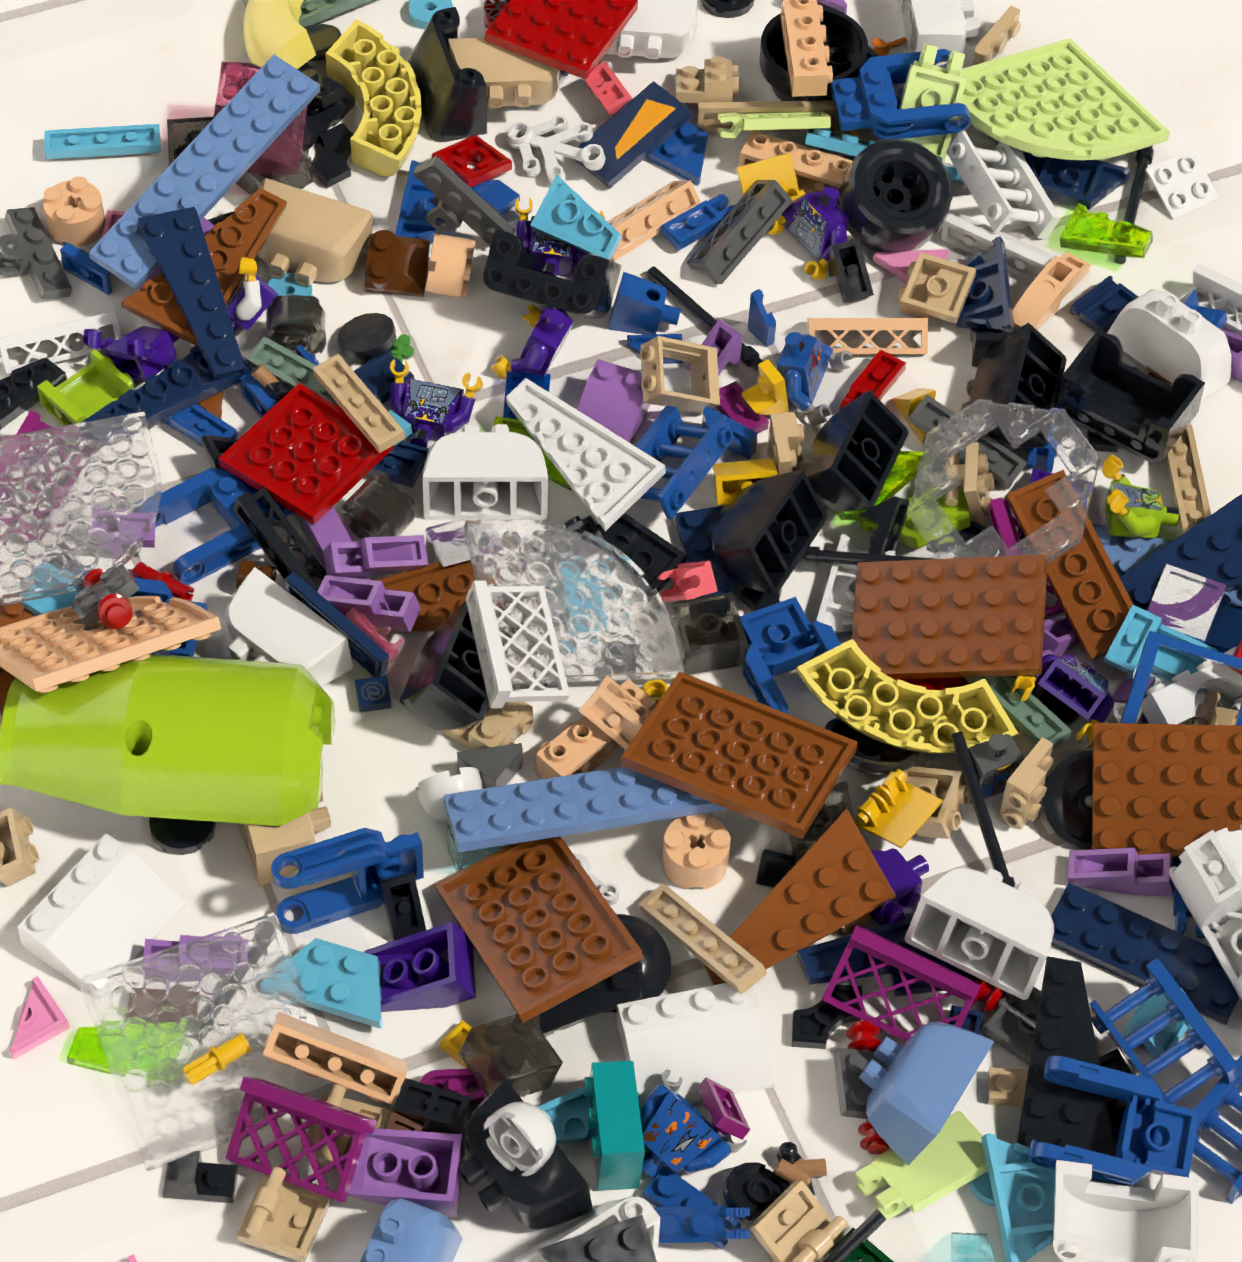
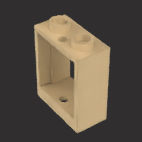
[640,336,720,414]

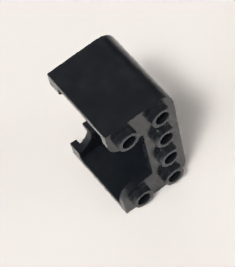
[483,229,622,319]
[1057,329,1205,463]

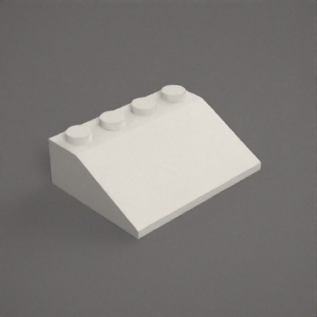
[17,833,187,1000]
[616,983,775,1108]

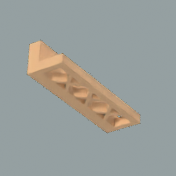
[607,180,701,261]
[806,318,928,354]
[579,675,651,749]

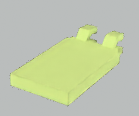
[899,43,967,162]
[718,111,831,138]
[855,1110,988,1219]

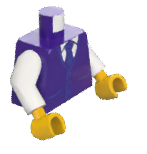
[226,257,279,333]

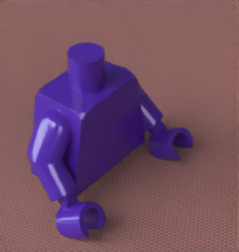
[83,326,180,381]
[869,848,929,927]

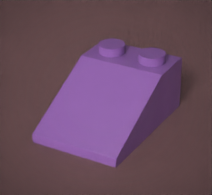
[577,359,651,444]
[348,1128,466,1217]

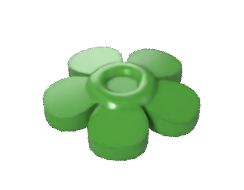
[389,334,414,363]

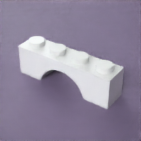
[1140,647,1242,724]

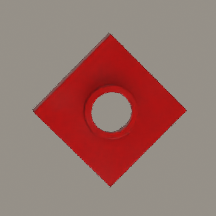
[431,135,513,188]

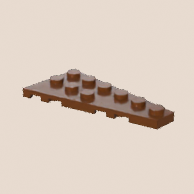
[121,188,287,347]
[347,557,512,633]
[703,809,896,985]

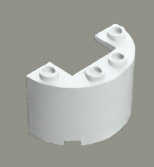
[1053,1160,1198,1262]

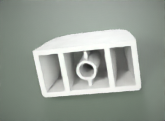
[605,0,699,59]
[896,0,979,66]
[1108,289,1231,401]
[423,424,548,520]
[225,567,353,686]
[904,868,1054,1000]

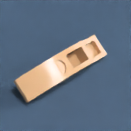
[1012,251,1091,330]

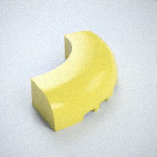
[243,0,316,72]
[325,19,421,177]
[796,639,1018,754]

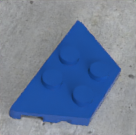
[646,122,708,186]
[395,160,457,243]

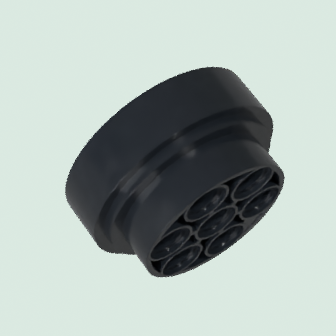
[759,6,868,101]

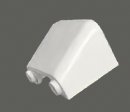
[512,1197,660,1262]

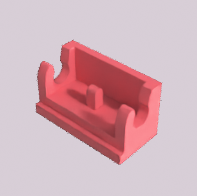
[583,61,632,118]
[657,561,718,602]

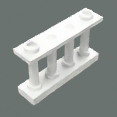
[946,131,1061,239]

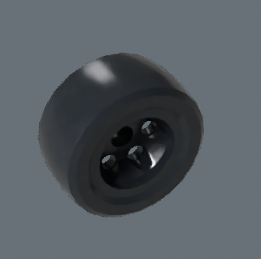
[839,139,952,253]

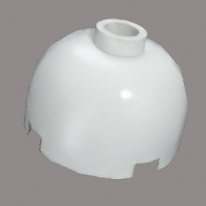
[415,767,483,825]
[484,1101,556,1176]

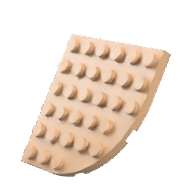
[0,596,221,693]

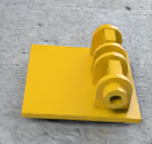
[736,153,805,201]
[854,769,943,849]

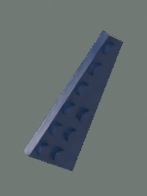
[1120,494,1242,611]

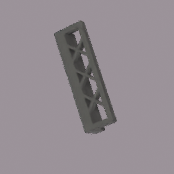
[686,180,793,284]

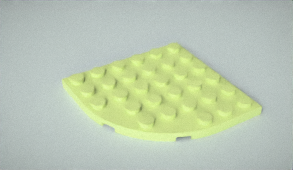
[961,38,1170,160]

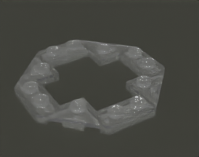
[907,399,1100,564]

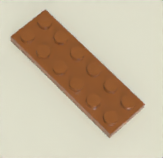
[1006,470,1133,662]

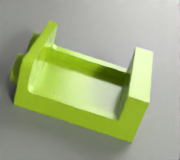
[37,349,135,435]

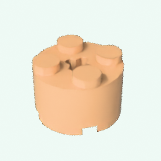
[43,176,105,247]
[425,234,476,298]
[662,813,731,890]

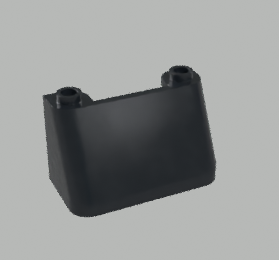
[407,7,487,142]

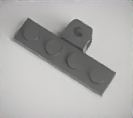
[413,156,515,246]
[0,207,72,300]
[908,394,1027,489]

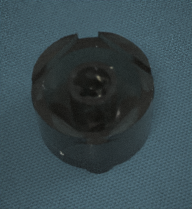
[266,295,326,355]
[342,473,416,540]

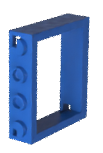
[1120,631,1242,726]

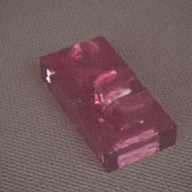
[345,607,404,666]

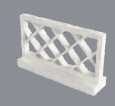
[465,580,570,708]

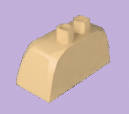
[448,37,561,109]
[257,178,373,287]
[242,793,331,887]

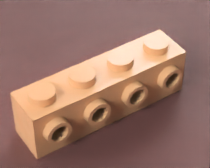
[780,0,833,97]
[739,130,853,199]
[536,679,656,779]
[263,1012,407,1105]

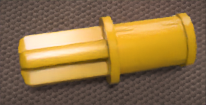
[182,1032,252,1085]

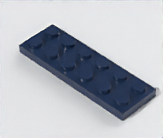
[1051,882,1240,1025]

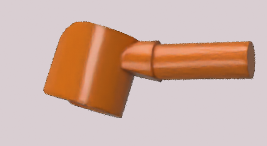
[872,37,907,56]

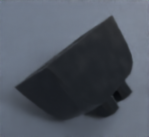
[960,322,1067,449]
[797,390,909,512]
[706,469,827,595]
[399,601,511,731]
[459,1080,593,1229]

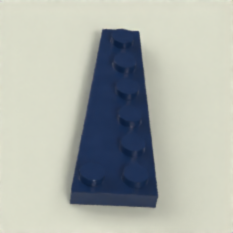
[79,346,251,451]

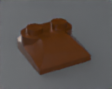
[365,230,430,297]

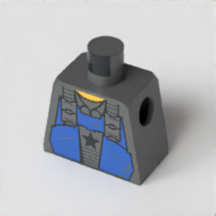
[959,734,1024,804]

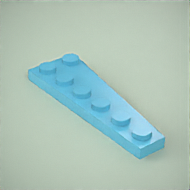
[805,128,964,182]

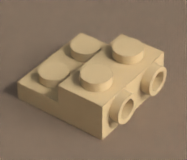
[675,56,739,103]
[897,252,976,324]
[767,412,804,475]
[442,702,534,750]
[999,737,1054,829]
[903,766,971,839]
[0,807,40,886]

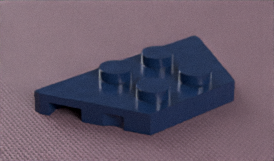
[1022,151,1131,210]
[954,236,1015,333]

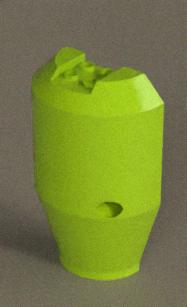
[0,654,336,826]

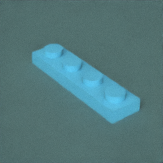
[44,124,161,159]

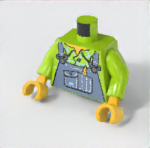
[1102,454,1179,538]

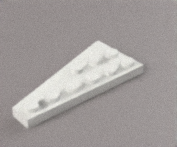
[506,378,666,531]

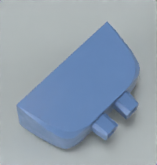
[858,1022,994,1166]
[360,1198,463,1262]

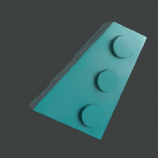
[584,1061,645,1191]

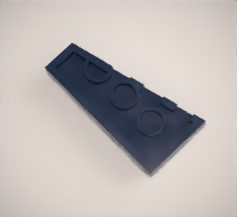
[675,504,733,619]

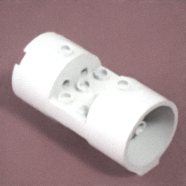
[1169,824,1242,1001]

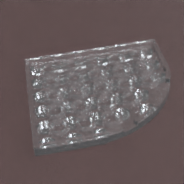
[0,412,161,606]
[463,519,684,689]
[79,912,307,1171]

